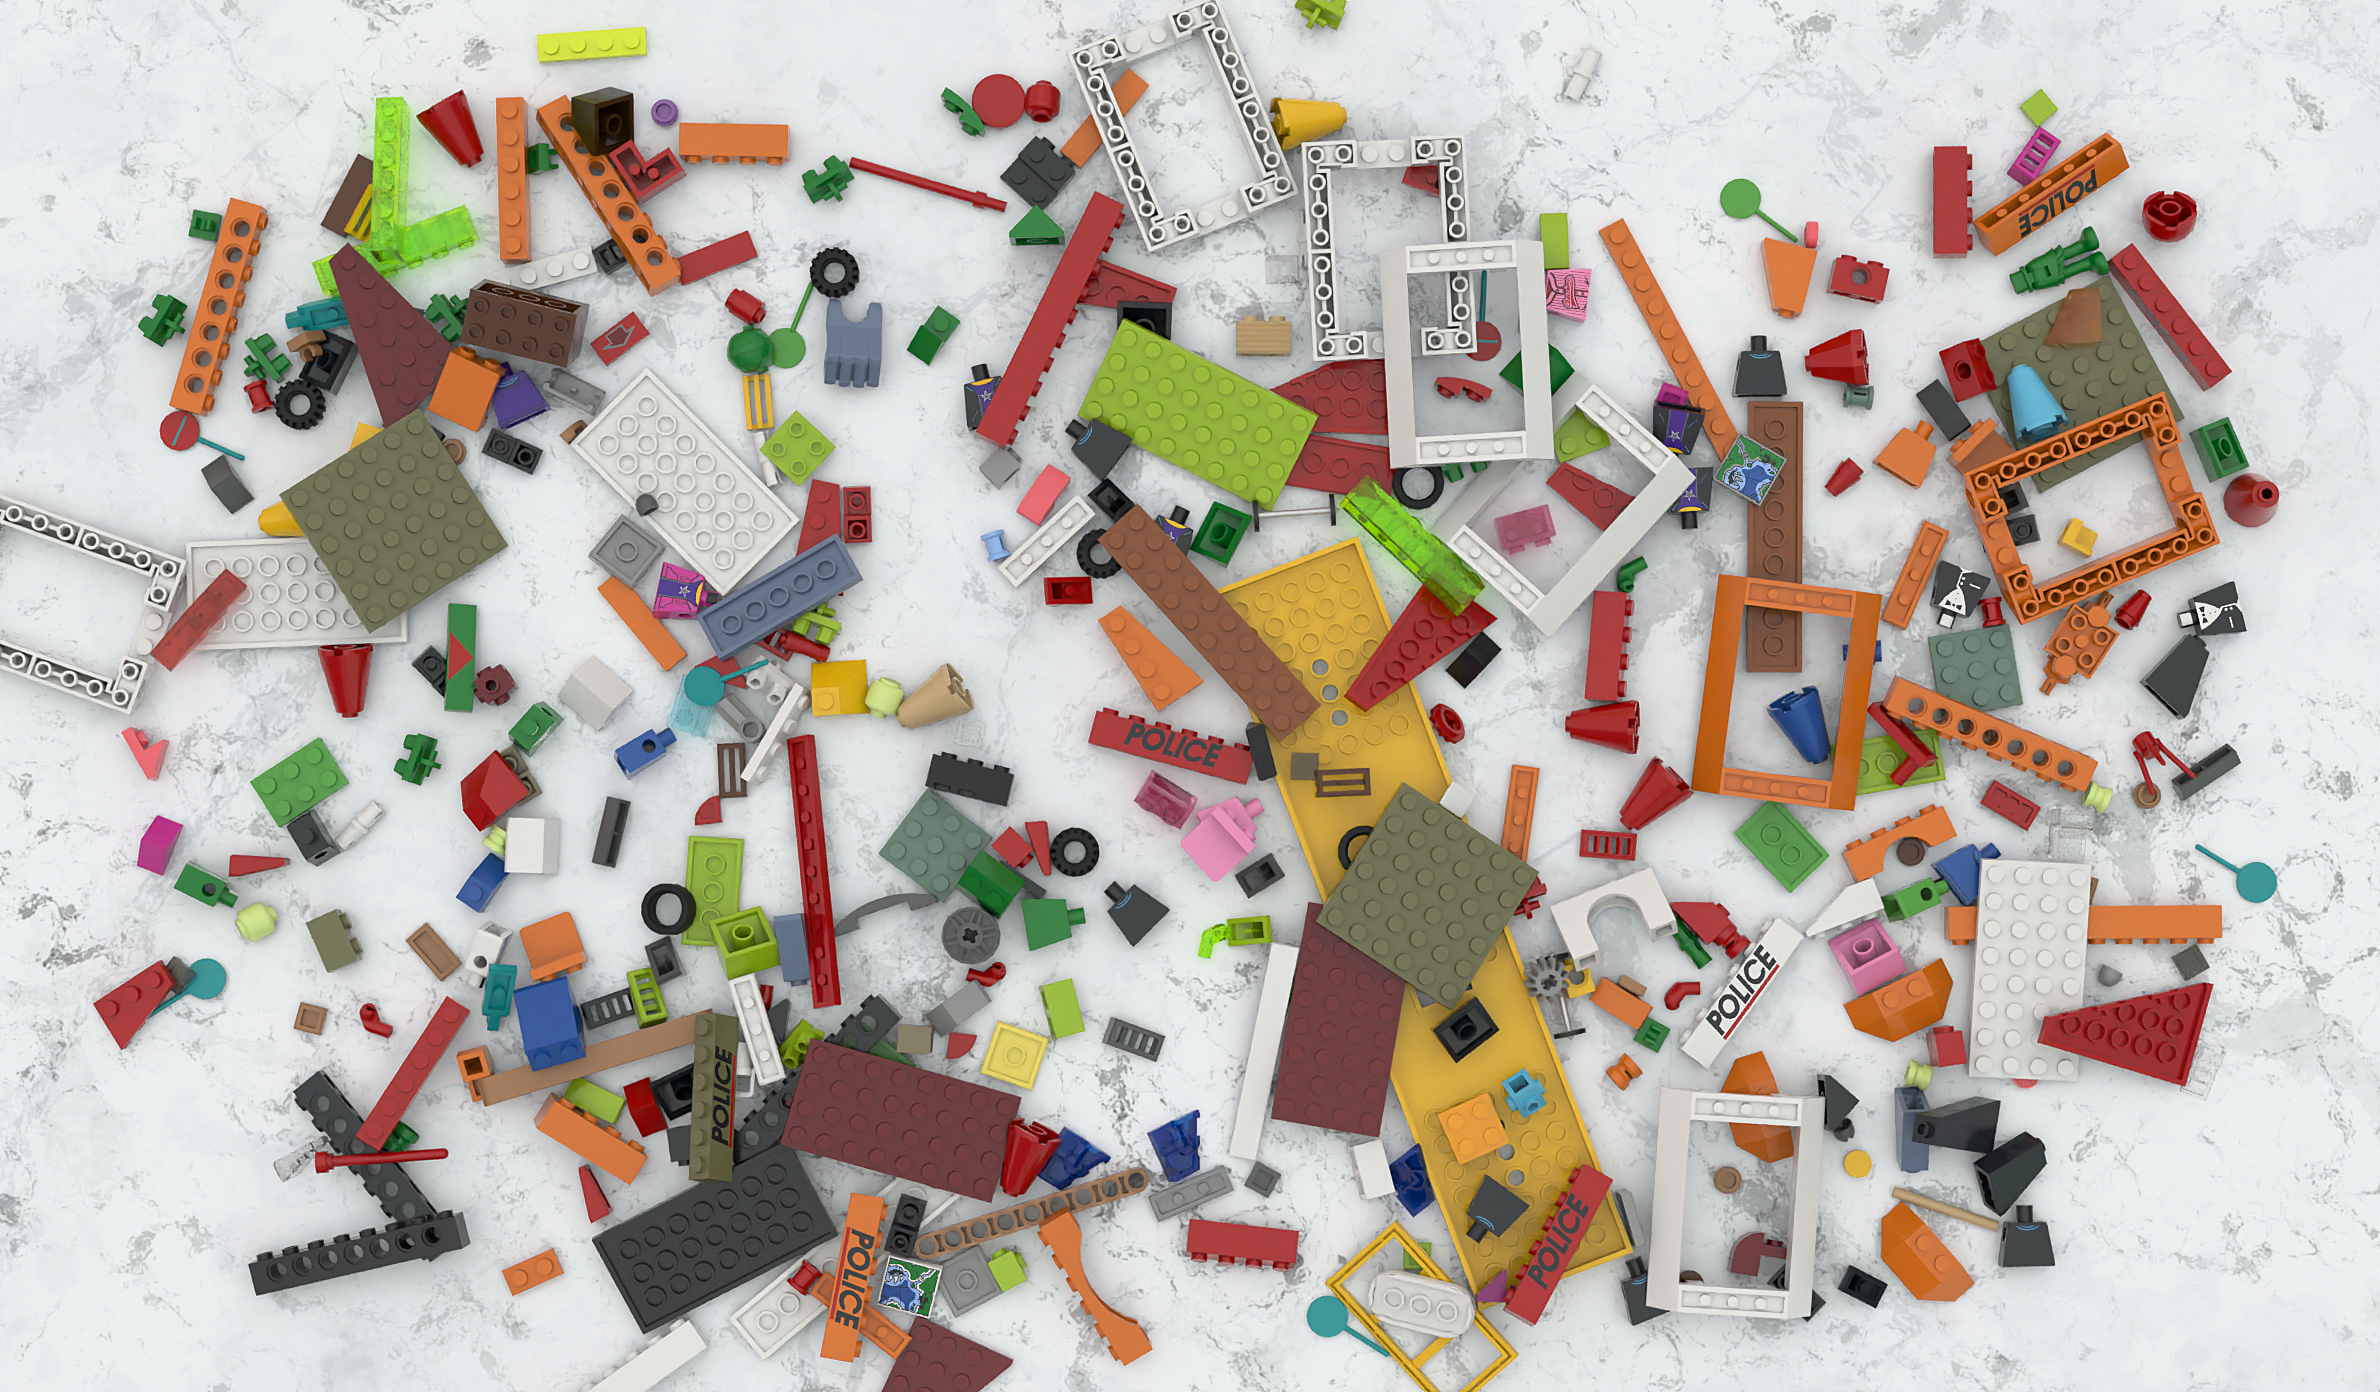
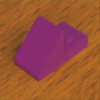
[1475,1268,1516,1303]

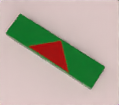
[444,603,477,713]

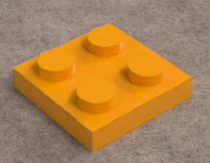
[1437,1092,1510,1165]

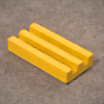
[344,183,395,245]
[742,373,775,431]

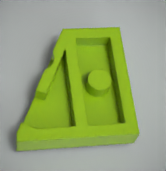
[1553,409,1611,464]

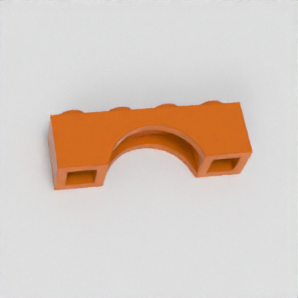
[1841,804,1957,883]

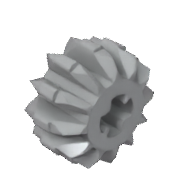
[1523,956,1570,1003]

